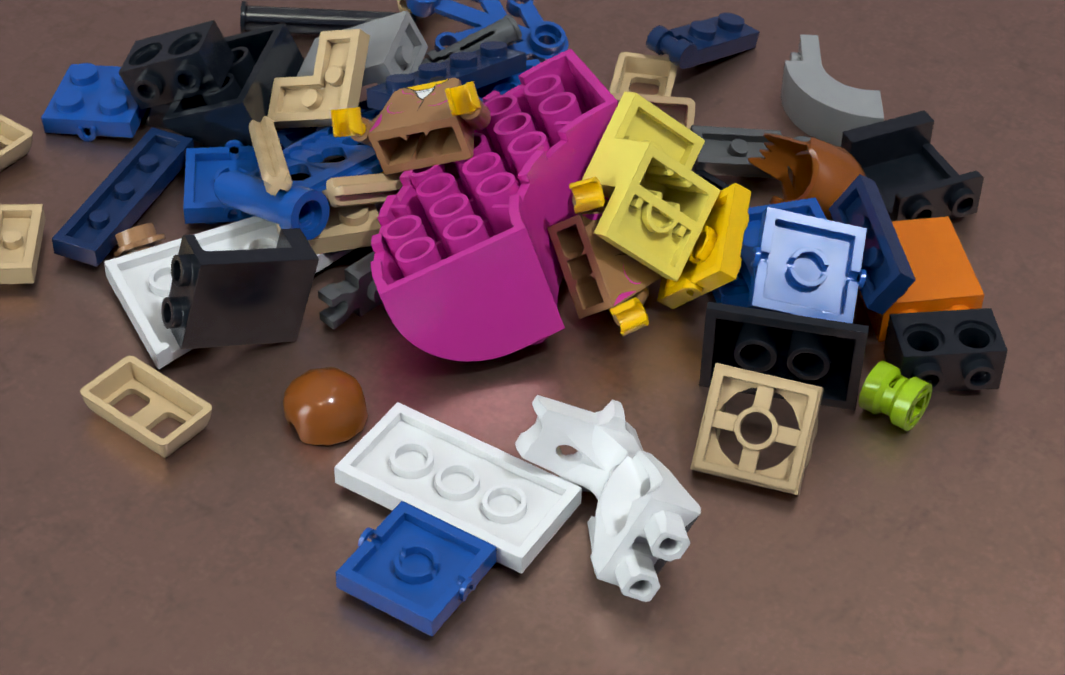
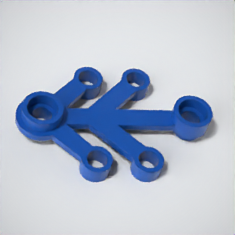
[406,0,569,62]

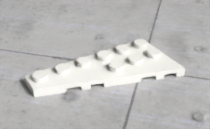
[104,203,384,370]

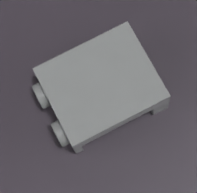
[296,10,428,87]

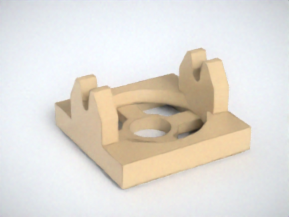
[690,363,824,495]

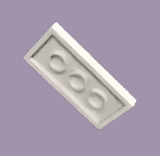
[334,402,582,574]

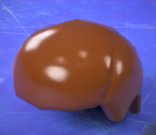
[282,367,368,446]

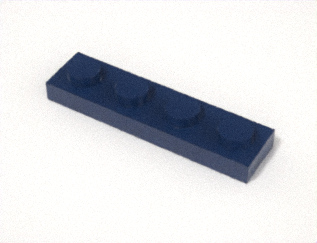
[367,41,526,111]
[52,127,194,267]

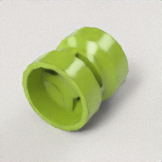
[858,360,933,431]

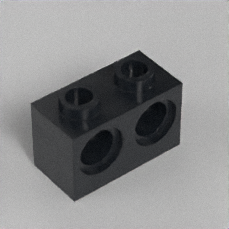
[118,20,235,109]
[883,308,1008,393]

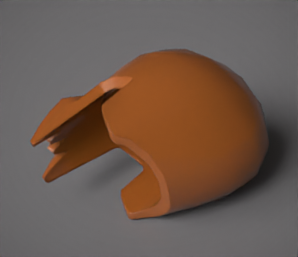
[748,133,866,221]

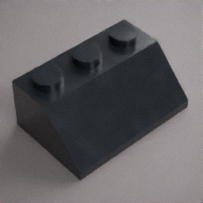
[162,23,304,154]
[699,302,869,411]

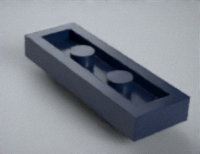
[829,174,916,315]

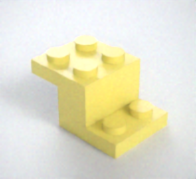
[582,91,721,281]

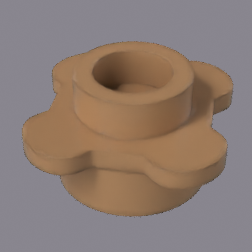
[114,223,166,258]

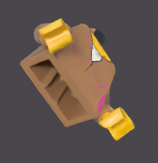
[330,76,491,175]
[547,176,661,337]

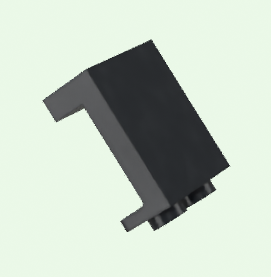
[841,110,984,221]
[161,228,319,349]

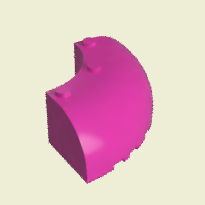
[371,48,619,362]

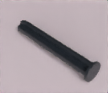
[240,1,417,35]

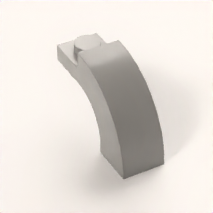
[781,35,884,147]

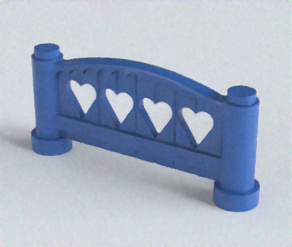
[214,97,484,240]

